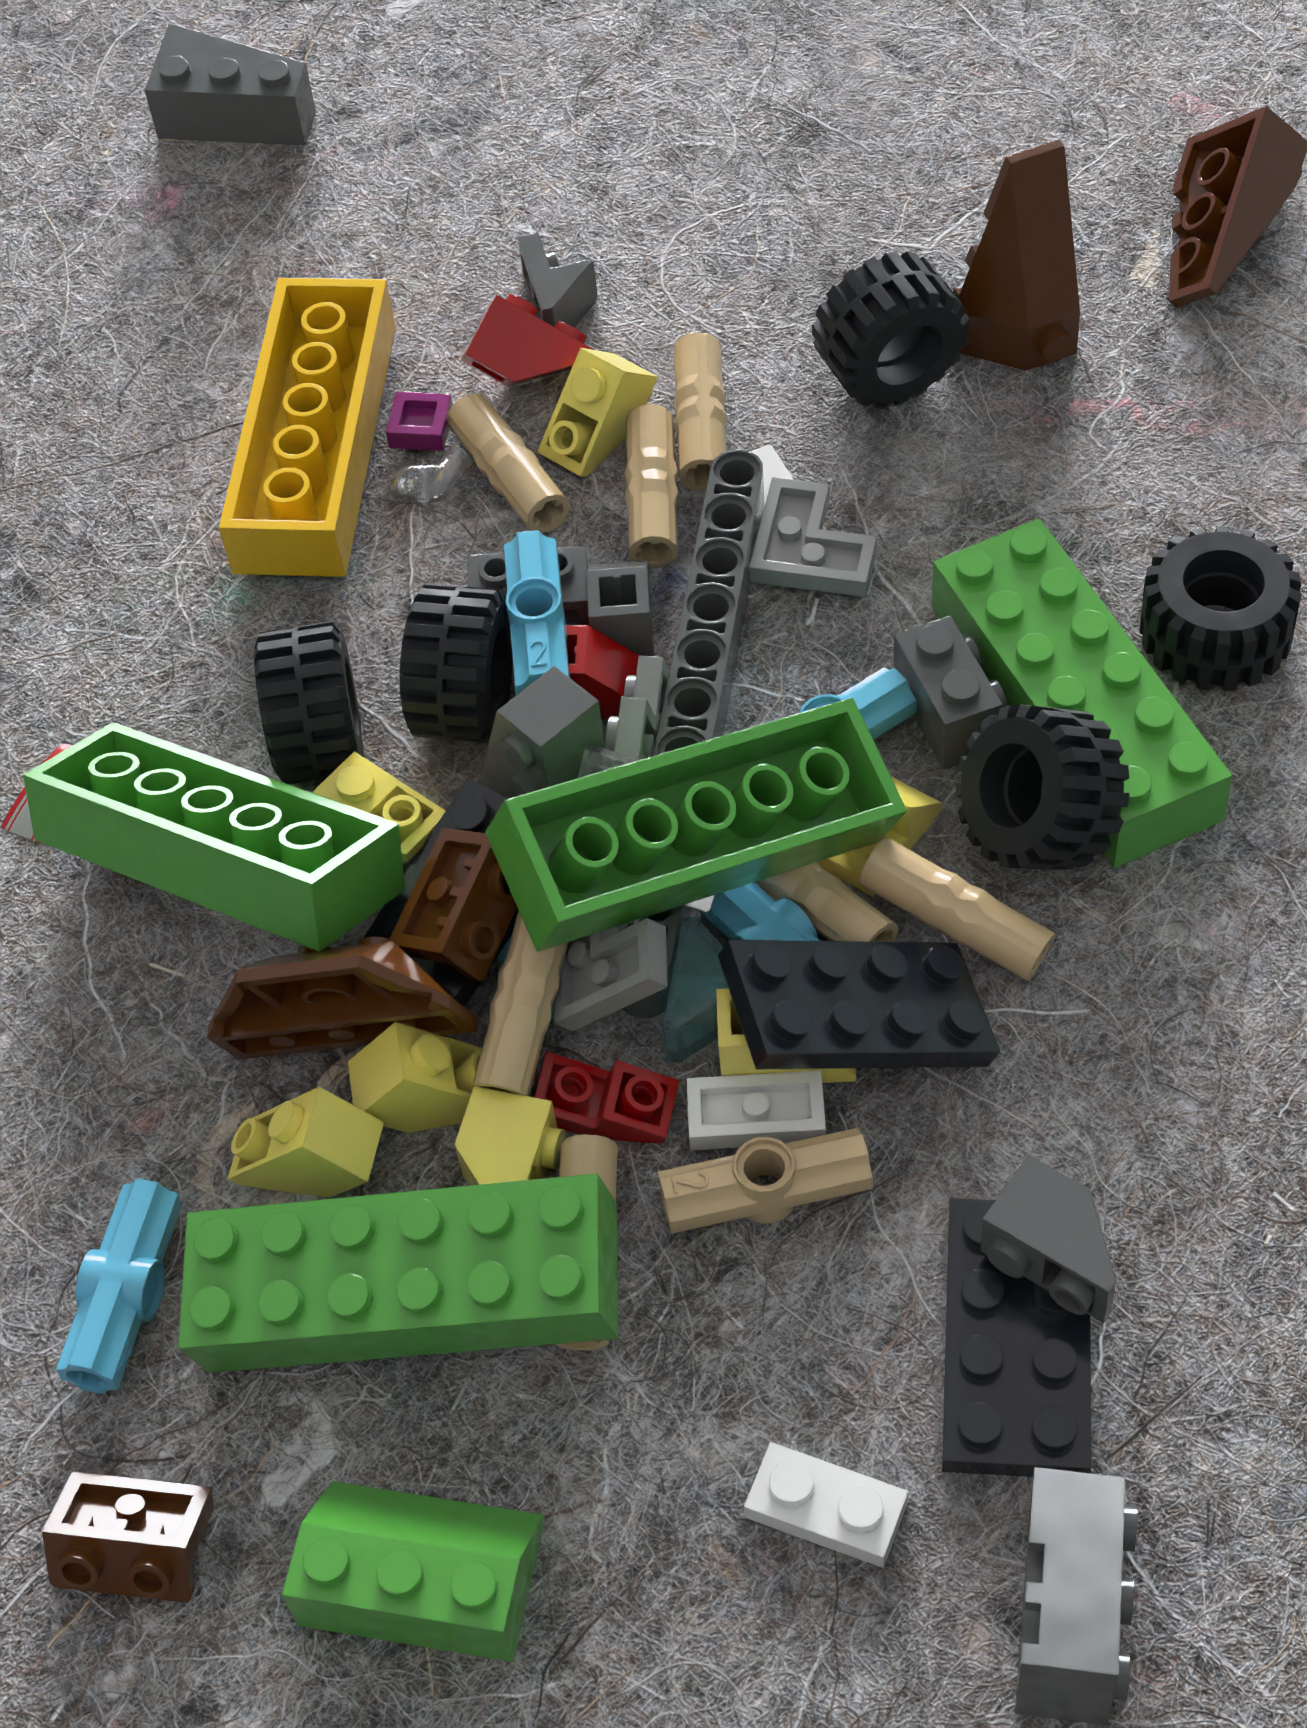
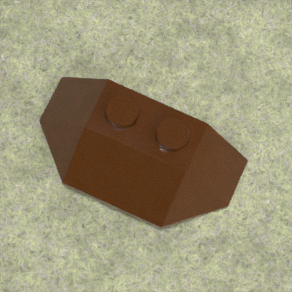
[207,937,478,1060]

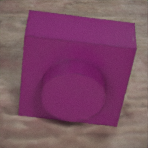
[386,391,453,451]

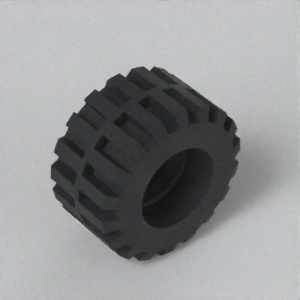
[812,251,970,408]
[1139,526,1302,691]
[400,584,513,743]
[254,621,364,785]
[956,704,1130,870]

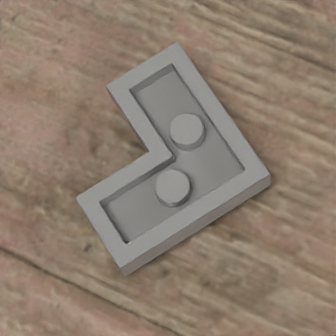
[749,477,877,597]
[606,655,670,767]
[553,918,668,1031]

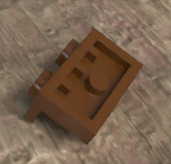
[389,828,517,981]
[42,1472,214,1602]

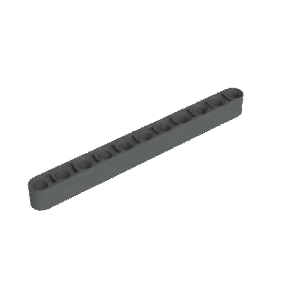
[618,449,765,1018]

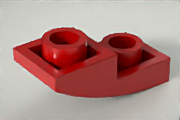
[532,1051,679,1143]

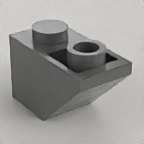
[586,560,654,656]
[981,1155,1116,1323]

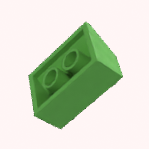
[282,1481,545,1662]

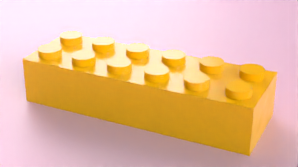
[219,278,396,577]

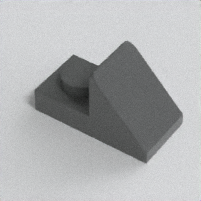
[517,232,598,328]

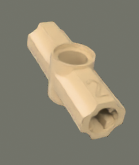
[657,1128,873,1234]

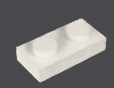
[687,1070,826,1150]
[744,1442,908,1568]

